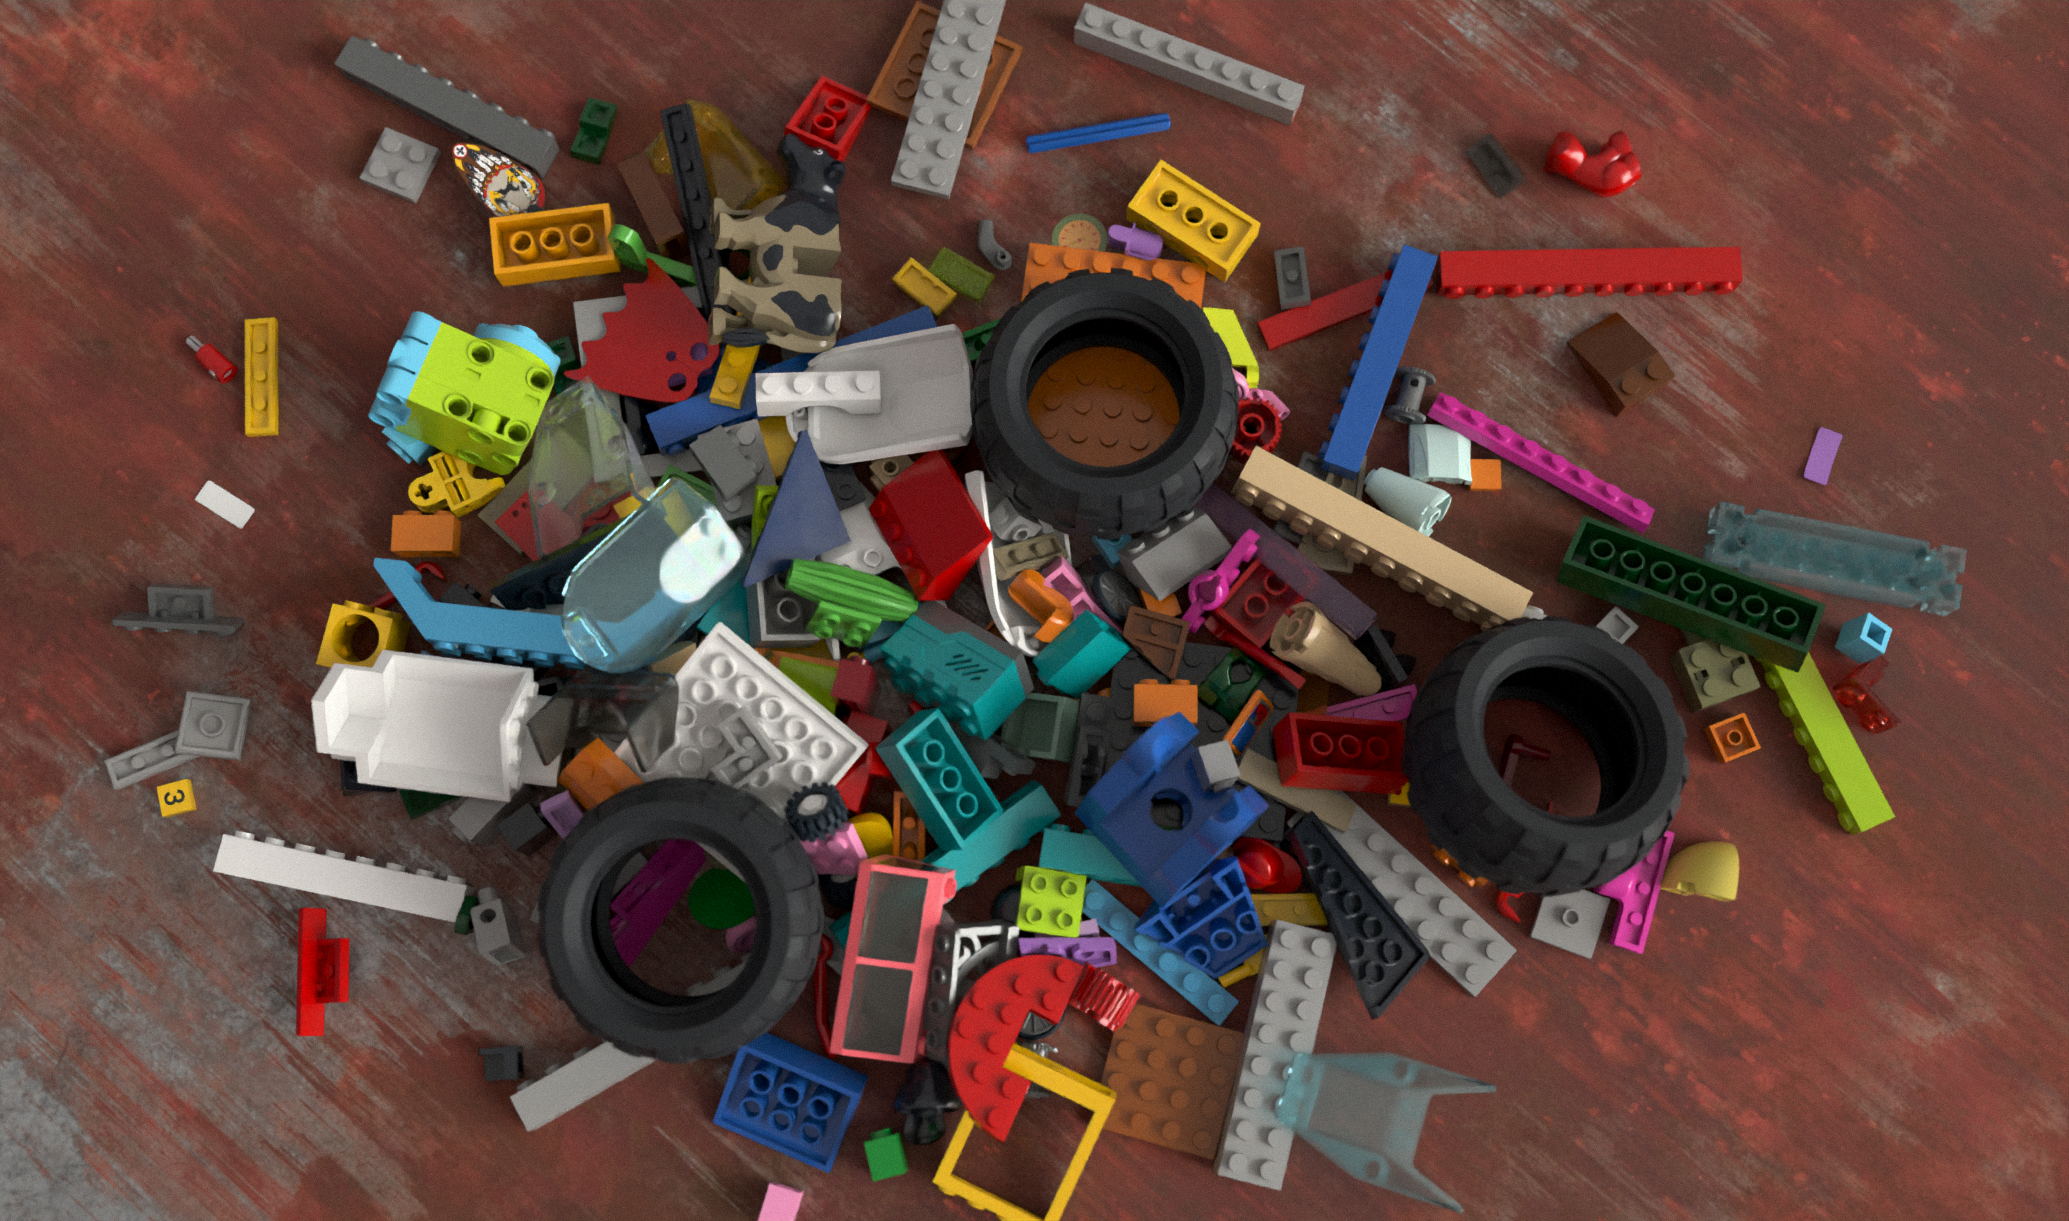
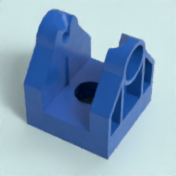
[1074,711,1269,908]

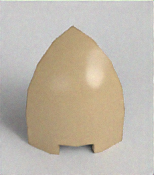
[643,641,697,691]

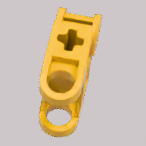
[408,451,506,518]

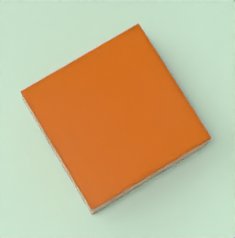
[1469,459,1501,491]

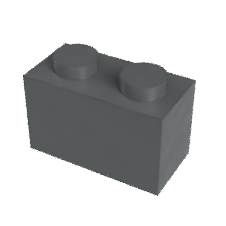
[689,424,758,502]

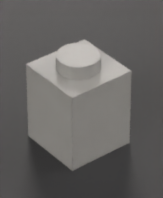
[1191,740,1241,794]

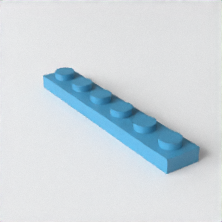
[1082,879,1239,1026]

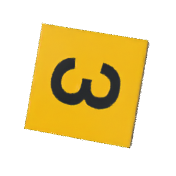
[156,779,197,818]

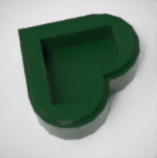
[454,895,478,936]

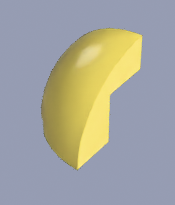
[1660,841,1739,902]

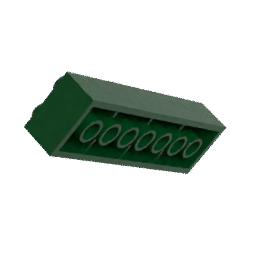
[1557,515,1826,673]

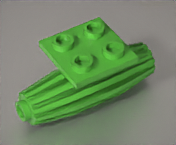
[785,558,918,647]

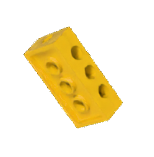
[1126,160,1261,283]

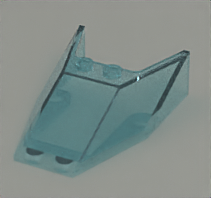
[1275,1052,1496,1213]

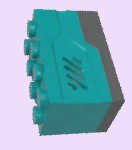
[880,601,1034,741]

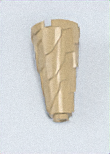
[1270,602,1381,697]

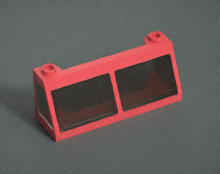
[830,854,957,1064]

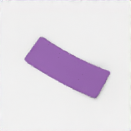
[1804,427,1843,485]

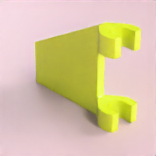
[1203,307,1259,390]

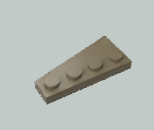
[1294,456,1367,576]

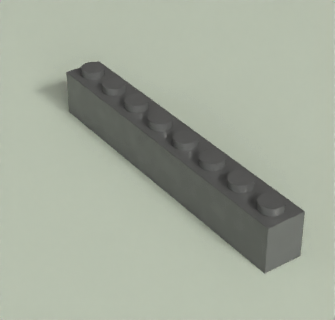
[334,35,560,179]

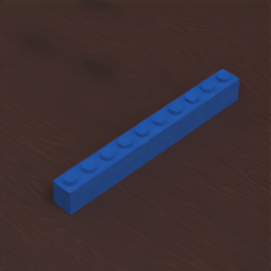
[645,305,937,456]

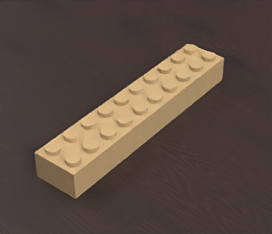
[1230,446,1533,631]

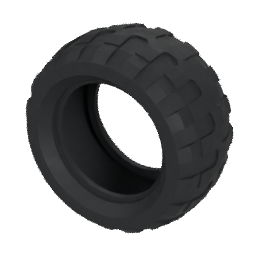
[970,268,1239,540]
[1401,616,1689,897]
[537,777,824,1064]

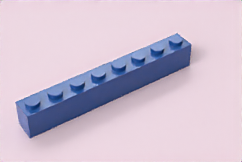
[1318,244,1438,481]

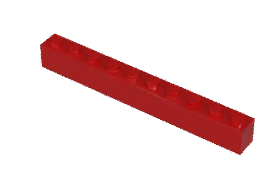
[1435,247,1743,299]

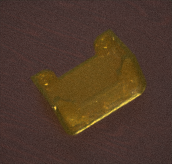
[644,99,787,210]

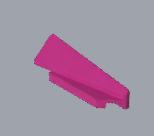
[610,838,706,967]

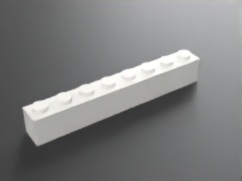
[213,831,475,922]

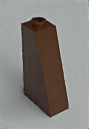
[617,152,690,261]

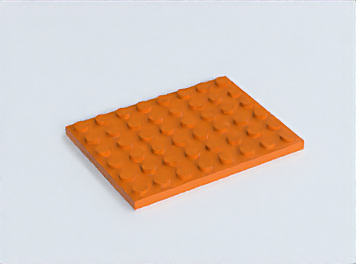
[1021,243,1206,467]

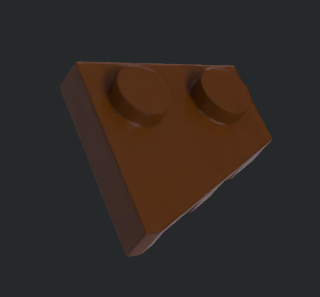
[1121,605,1190,680]

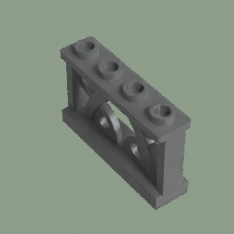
[926,919,1019,1058]

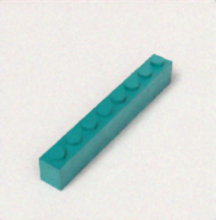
[828,780,1061,958]

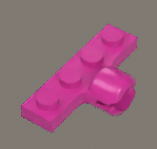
[1182,529,1260,634]
[1594,831,1675,954]

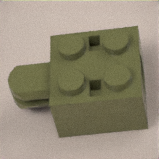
[1669,629,1760,713]

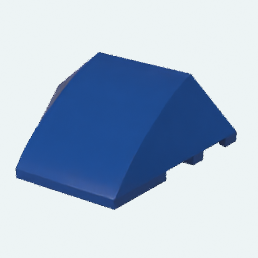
[1134,857,1268,979]

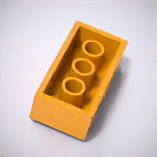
[489,203,621,287]

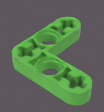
[607,224,697,287]

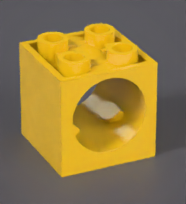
[316,600,411,668]

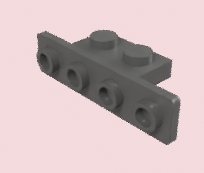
[112,583,244,636]

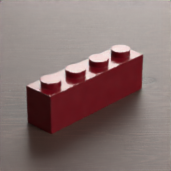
[830,656,882,717]

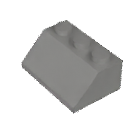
[1117,506,1233,601]

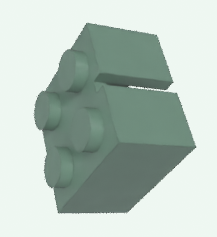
[1001,693,1080,763]

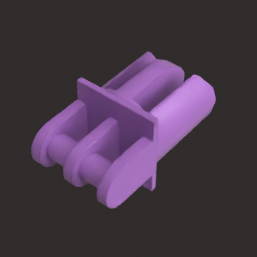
[1107,222,1163,261]

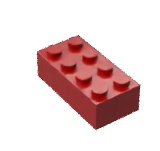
[1273,712,1408,794]

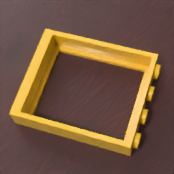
[933,1042,1117,1221]

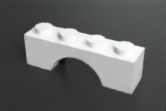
[756,371,881,416]

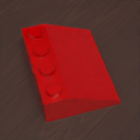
[869,449,994,601]

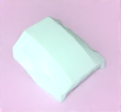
[1408,424,1472,485]

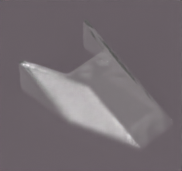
[527,376,668,558]

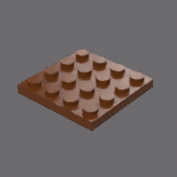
[867,1,1023,150]
[1090,1003,1245,1160]

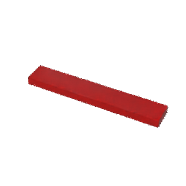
[1257,270,1434,352]

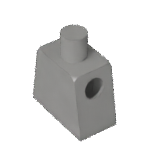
[470,887,527,966]

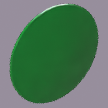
[688,867,755,929]

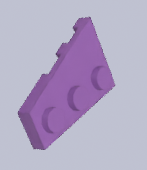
[1018,937,1117,967]

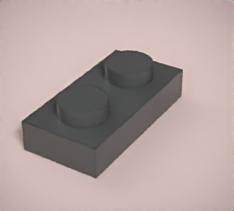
[1274,246,1311,310]

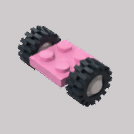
[784,782,870,909]

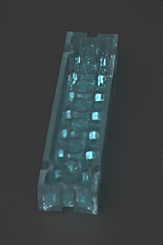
[1703,501,1967,616]

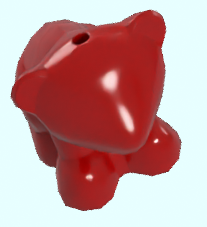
[1543,131,1642,198]

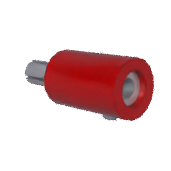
[186,336,238,384]

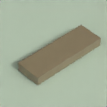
[993,532,1069,581]

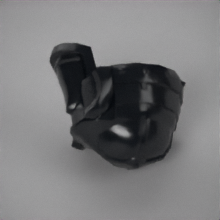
[891,1057,963,1145]

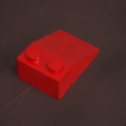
[784,76,872,162]

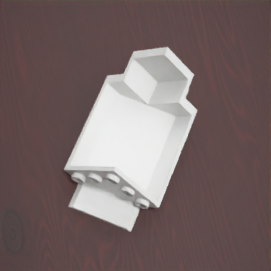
[312,650,572,802]

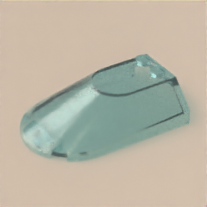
[560,478,747,673]

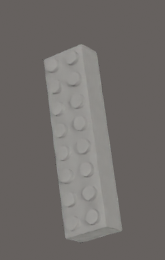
[1212,920,1337,1191]

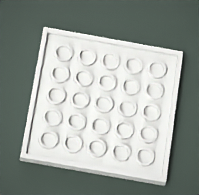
[614,622,869,883]

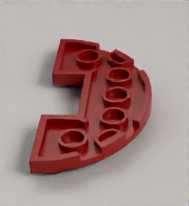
[947,955,1084,1143]

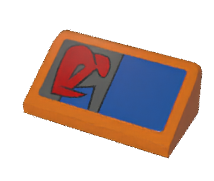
[1222,689,1274,757]

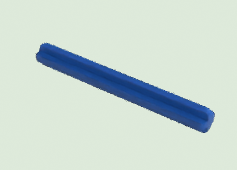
[1026,112,1170,153]

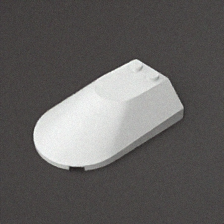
[786,324,973,464]
[964,470,1072,658]

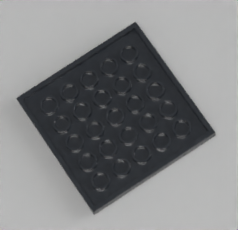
[1104,633,1301,843]

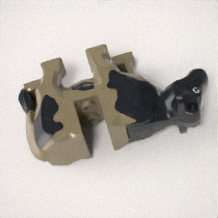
[708,133,846,353]

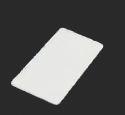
[195,480,255,529]

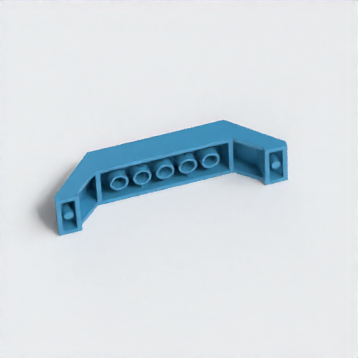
[373,558,697,675]

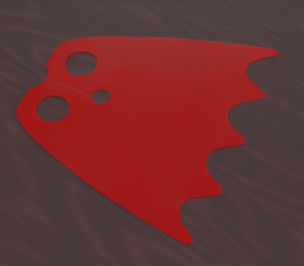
[564,258,720,402]

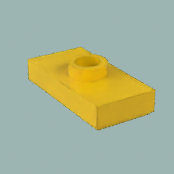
[892,257,957,319]

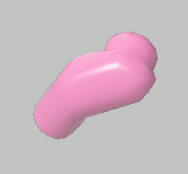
[1247,388,1290,421]

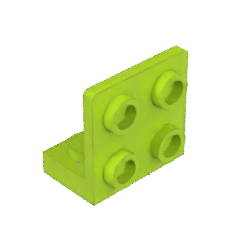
[1015,865,1086,938]

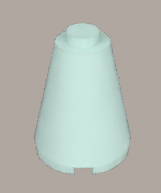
[1364,467,1452,537]

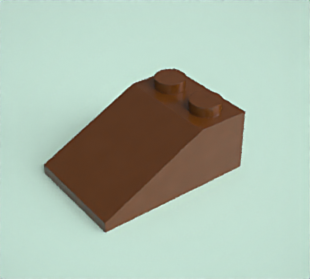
[1566,312,1676,417]

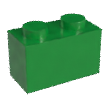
[864,1128,909,1181]

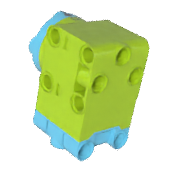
[368,311,561,475]

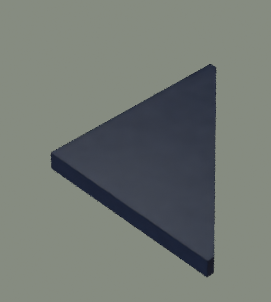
[740,429,851,588]

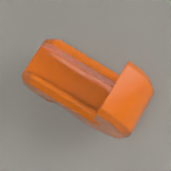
[1008,569,1074,643]

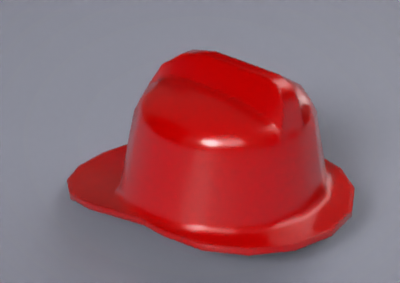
[1231,837,1302,894]

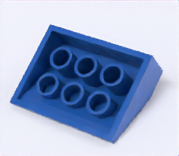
[712,1032,869,1173]

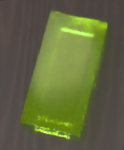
[928,246,994,303]

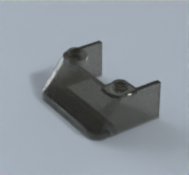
[525,670,679,773]

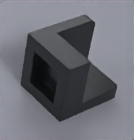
[478,1046,524,1081]

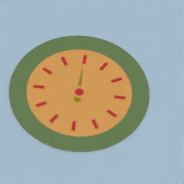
[1052,213,1108,252]

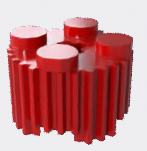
[1228,397,1282,465]
[1068,961,1140,1032]

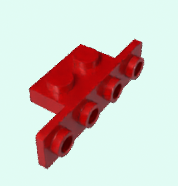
[296,907,350,1036]

